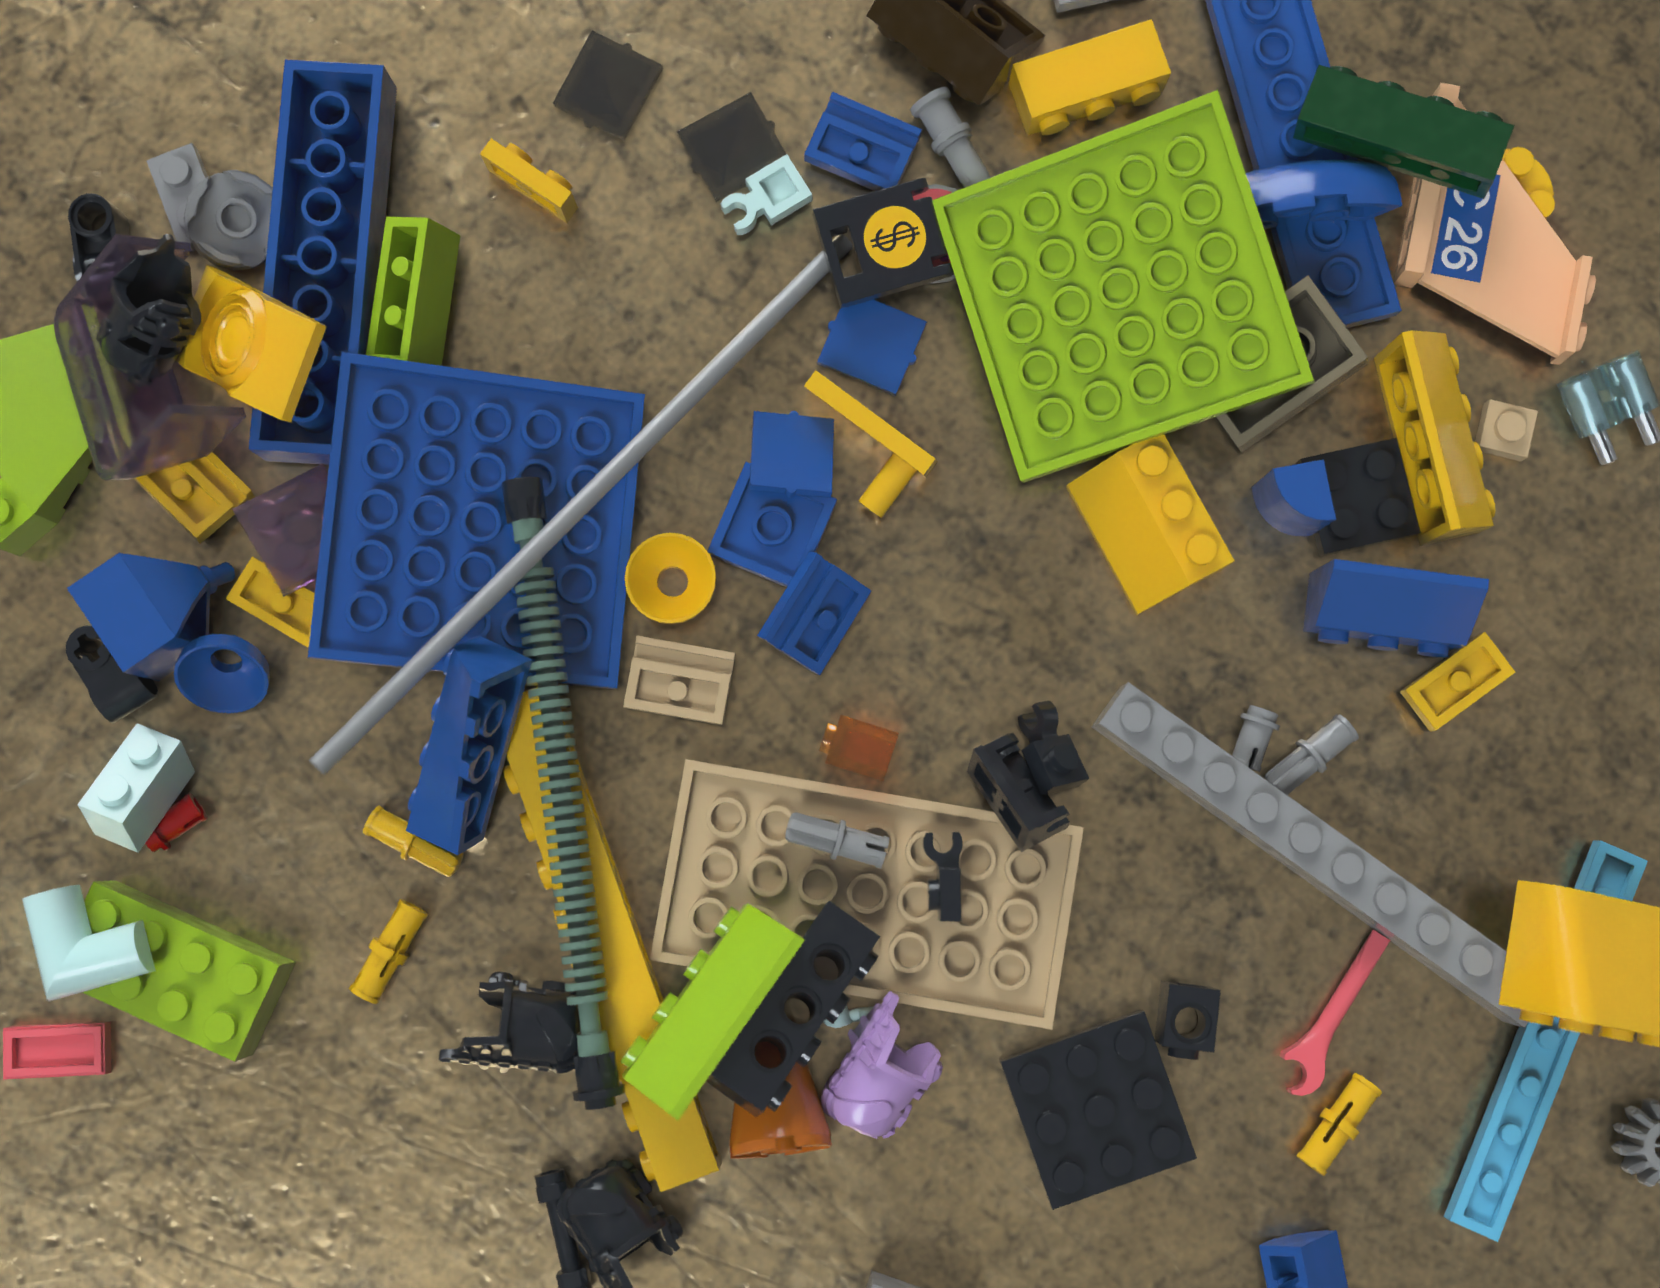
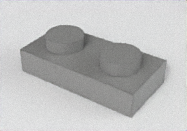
[146,143,208,254]

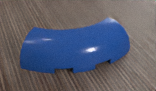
[1246,160,1402,229]

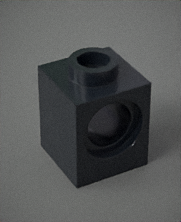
[1155,980,1221,1060]

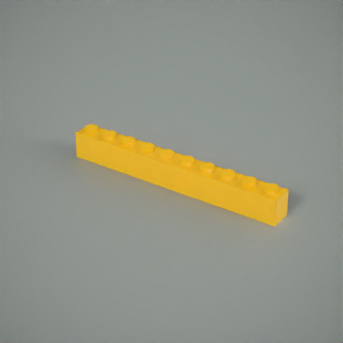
[503,687,722,1192]

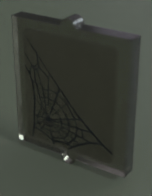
[553,30,663,140]
[677,92,786,202]

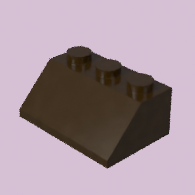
[866,0,1046,106]

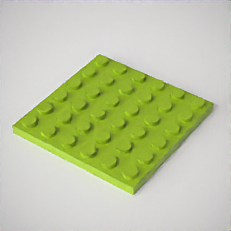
[932,90,1315,483]

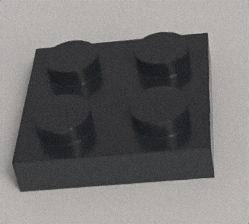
[1296,438,1421,557]

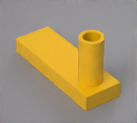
[804,370,938,518]

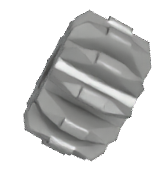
[1611,1098,1660,1187]

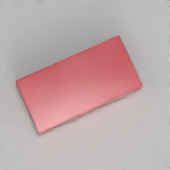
[3,1021,112,1080]

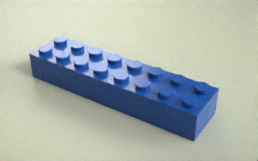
[249,59,397,465]

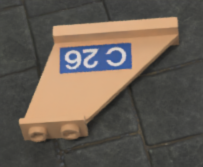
[1394,83,1596,365]

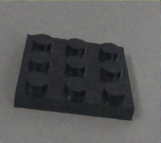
[999,1010,1197,1210]

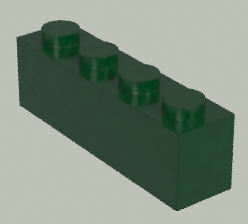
[1293,65,1515,199]

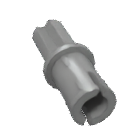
[1265,714,1359,795]
[785,812,889,869]

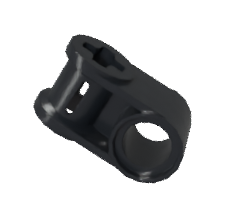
[68,193,133,295]
[66,625,159,724]

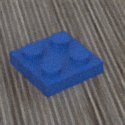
[707,462,837,587]

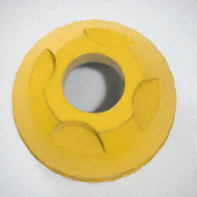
[625,532,717,624]

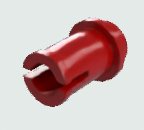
[145,793,208,852]

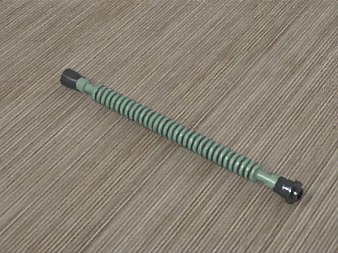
[502,477,625,1110]

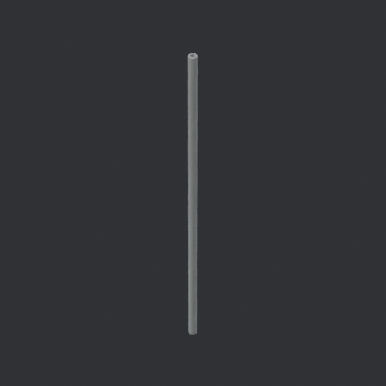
[309,234,852,775]

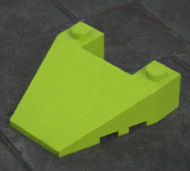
[0,318,139,556]

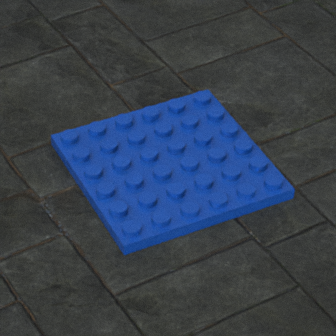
[308,352,645,689]

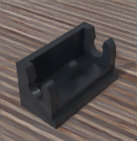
[967,733,1070,852]

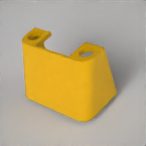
[1498,880,1660,1047]

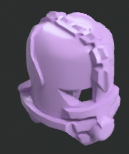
[821,991,943,1139]

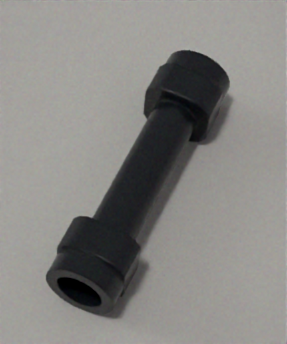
[534,1168,592,1288]

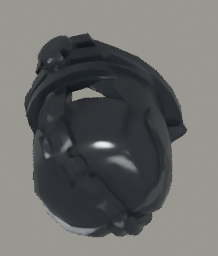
[96,234,201,387]
[438,972,581,1074]
[558,1159,683,1288]

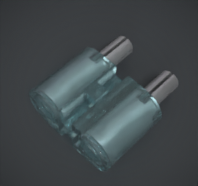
[1556,350,1660,465]

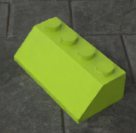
[621,903,805,1120]

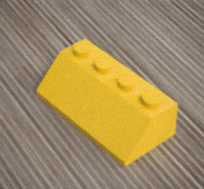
[1374,330,1495,546]

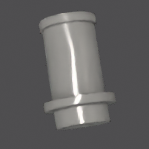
[1232,705,1280,772]

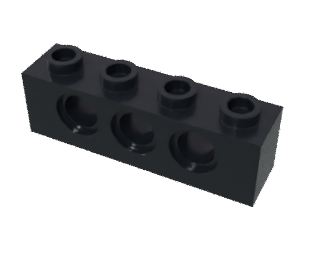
[706,901,880,1117]

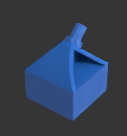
[67,553,235,681]

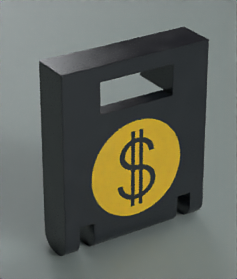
[812,178,954,309]

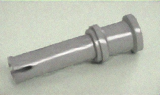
[910,87,991,188]

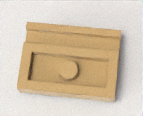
[623,636,736,725]

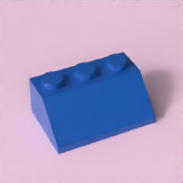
[1303,559,1489,657]

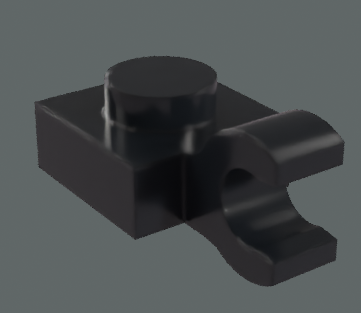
[1017,700,1090,795]
[923,832,963,922]

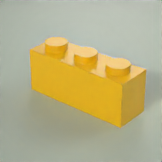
[1008,19,1171,136]

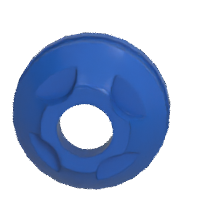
[174,634,270,713]

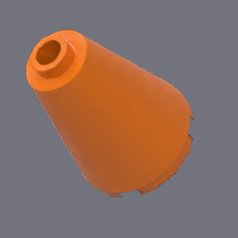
[729,1042,832,1159]

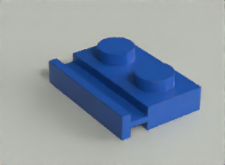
[804,92,922,191]
[757,551,871,675]

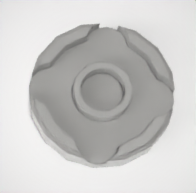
[183,170,273,271]

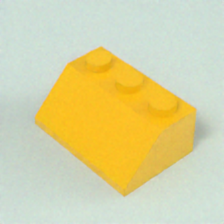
[1066,435,1235,615]

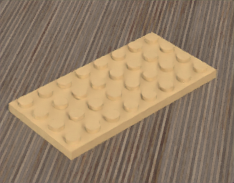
[650,759,1084,1030]

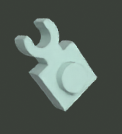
[721,154,813,235]

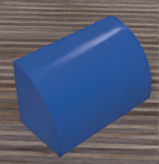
[1251,459,1336,537]
[1259,1230,1348,1288]

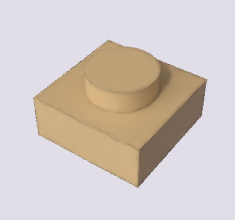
[1475,399,1538,462]

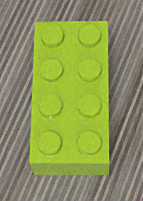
[82,880,296,1062]

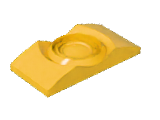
[176,264,327,422]

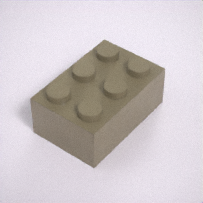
[1217,275,1368,452]

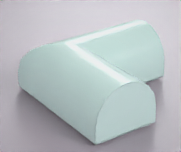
[22,885,156,1001]

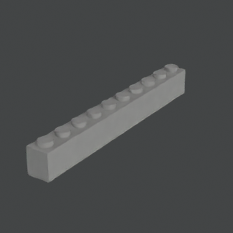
[1092,682,1528,1028]

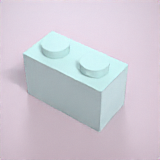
[78,723,195,853]

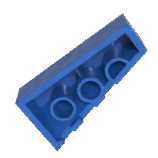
[406,636,533,855]

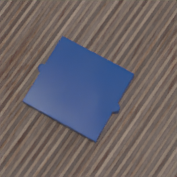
[817,299,927,397]
[749,411,834,498]

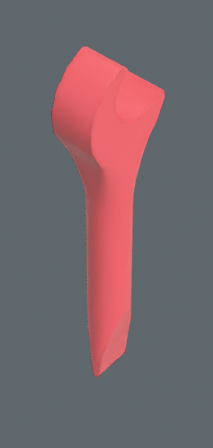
[1280,930,1390,1096]

